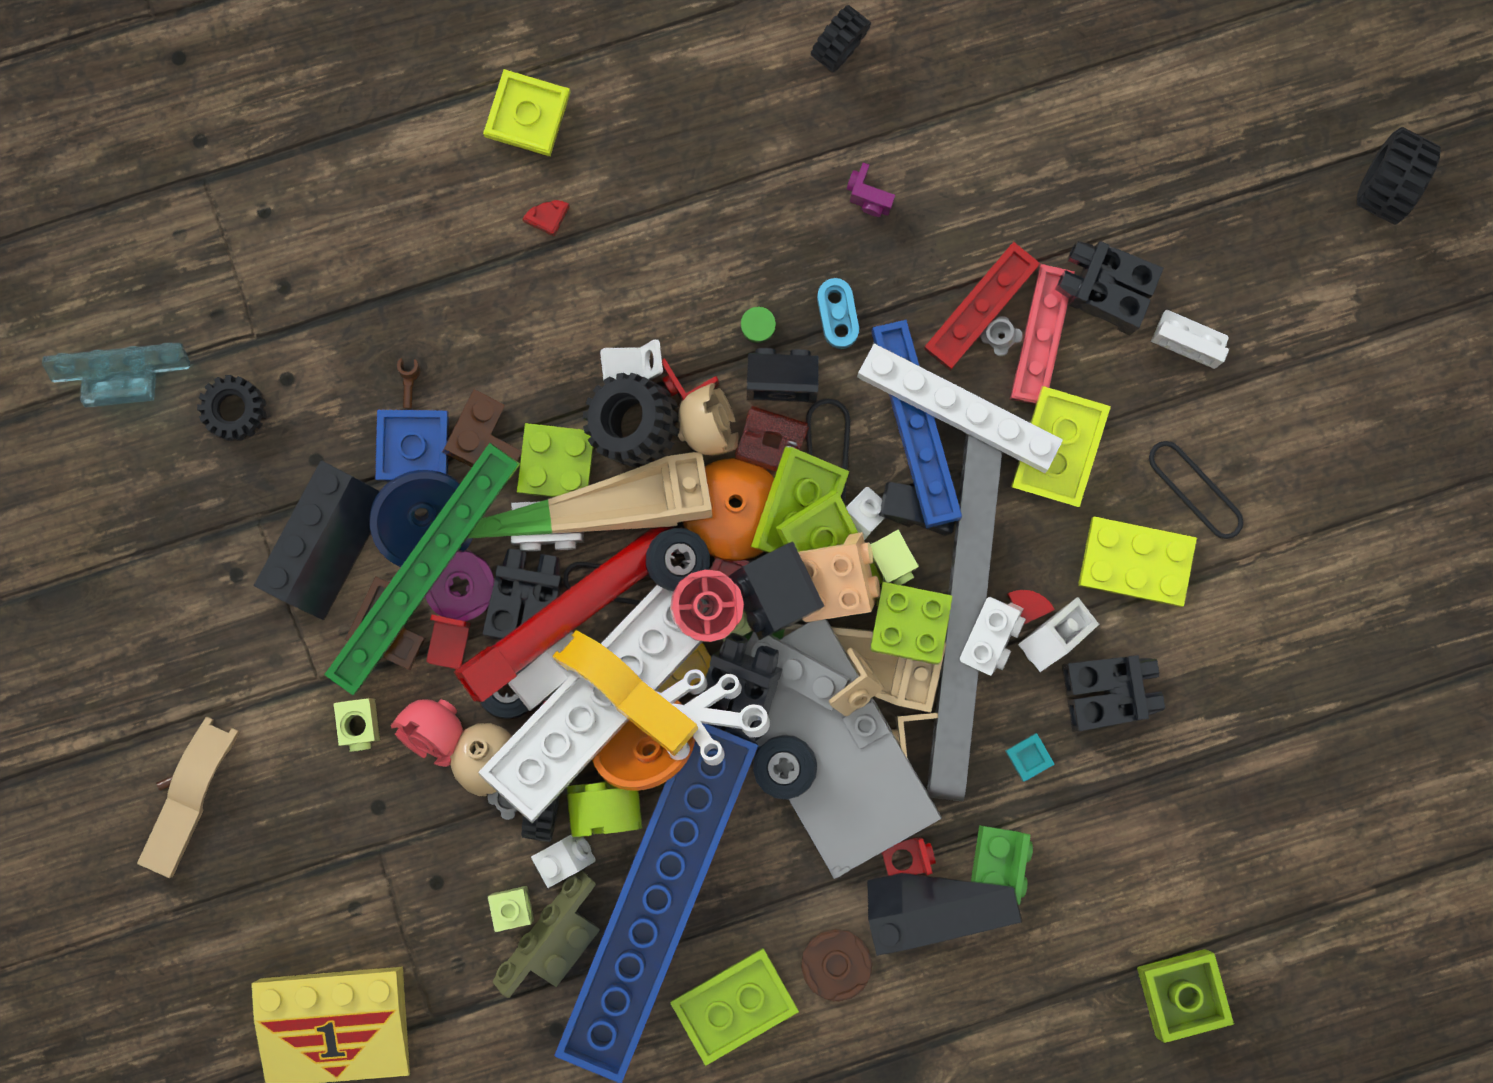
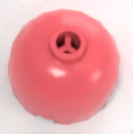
[670,570,744,642]
[390,699,463,767]

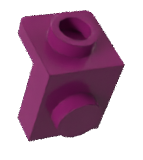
[846,163,895,217]

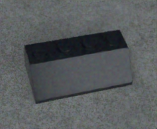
[253,460,380,620]

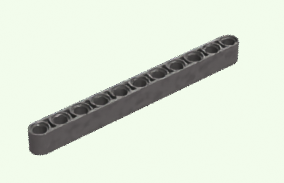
[927,433,1002,801]

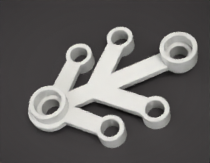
[656,669,770,765]

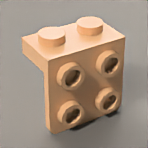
[798,532,881,622]

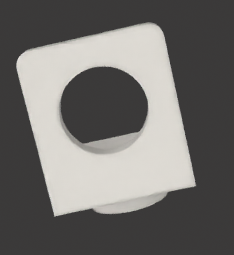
[600,340,663,380]
[846,487,884,540]

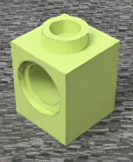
[870,530,919,585]
[334,698,380,752]
[488,886,534,932]

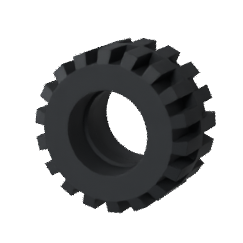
[1356,127,1441,225]
[583,373,680,467]

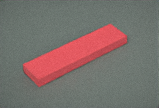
[1010,264,1075,405]

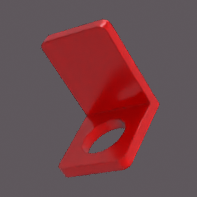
[662,358,719,401]
[426,615,471,669]
[882,837,936,875]

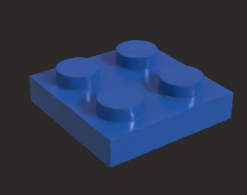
[375,410,449,481]

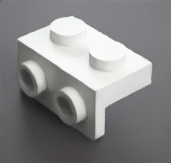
[960,597,1026,676]

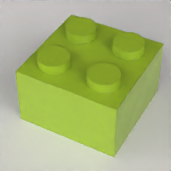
[1137,949,1234,1043]

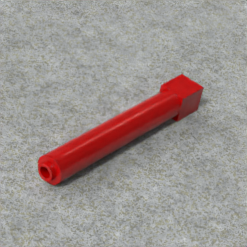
[453,526,675,702]

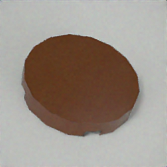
[801,929,873,1002]

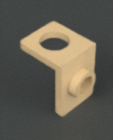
[829,647,884,716]
[892,713,938,758]

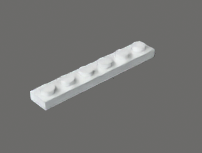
[857,344,1063,473]

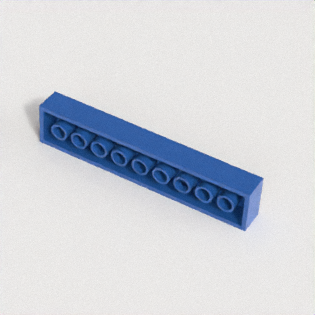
[554,723,758,1083]

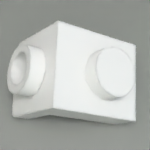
[531,835,595,888]

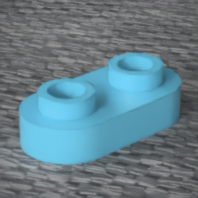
[817,278,859,349]

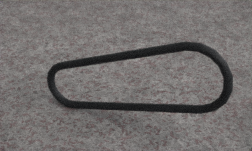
[805,398,851,505]

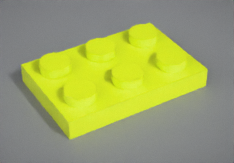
[1011,386,1111,507]
[1078,517,1197,607]

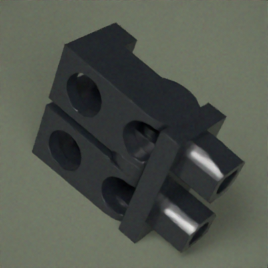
[1055,241,1164,336]
[482,548,563,640]
[700,633,783,743]
[1062,655,1165,732]

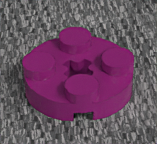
[425,550,495,621]

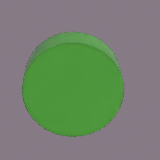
[741,307,776,343]

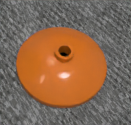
[682,459,774,561]
[592,700,695,791]

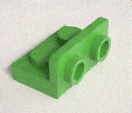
[971,825,1033,905]

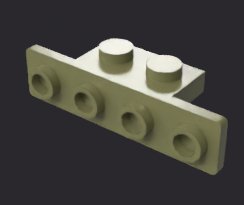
[493,870,600,998]

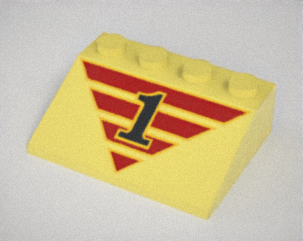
[252,967,410,1083]

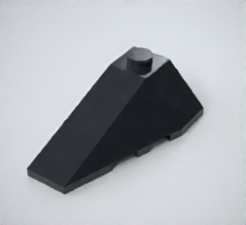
[867,872,1022,956]

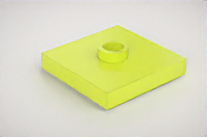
[483,69,571,156]

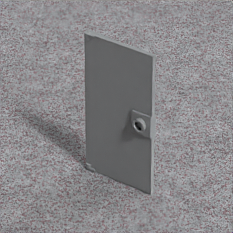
[756,619,942,879]

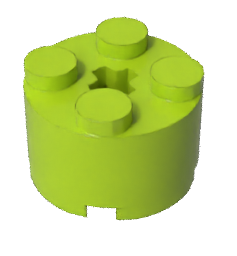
[567,781,642,837]

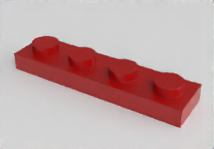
[924,241,1040,371]

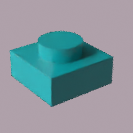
[1005,733,1055,782]

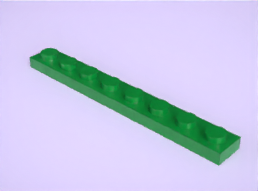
[324,443,520,695]

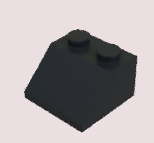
[746,348,819,403]
[728,541,824,640]

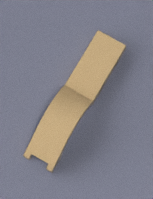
[137,717,240,878]

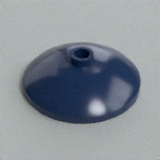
[369,470,473,567]

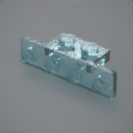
[42,343,190,408]

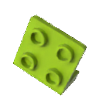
[870,582,953,665]

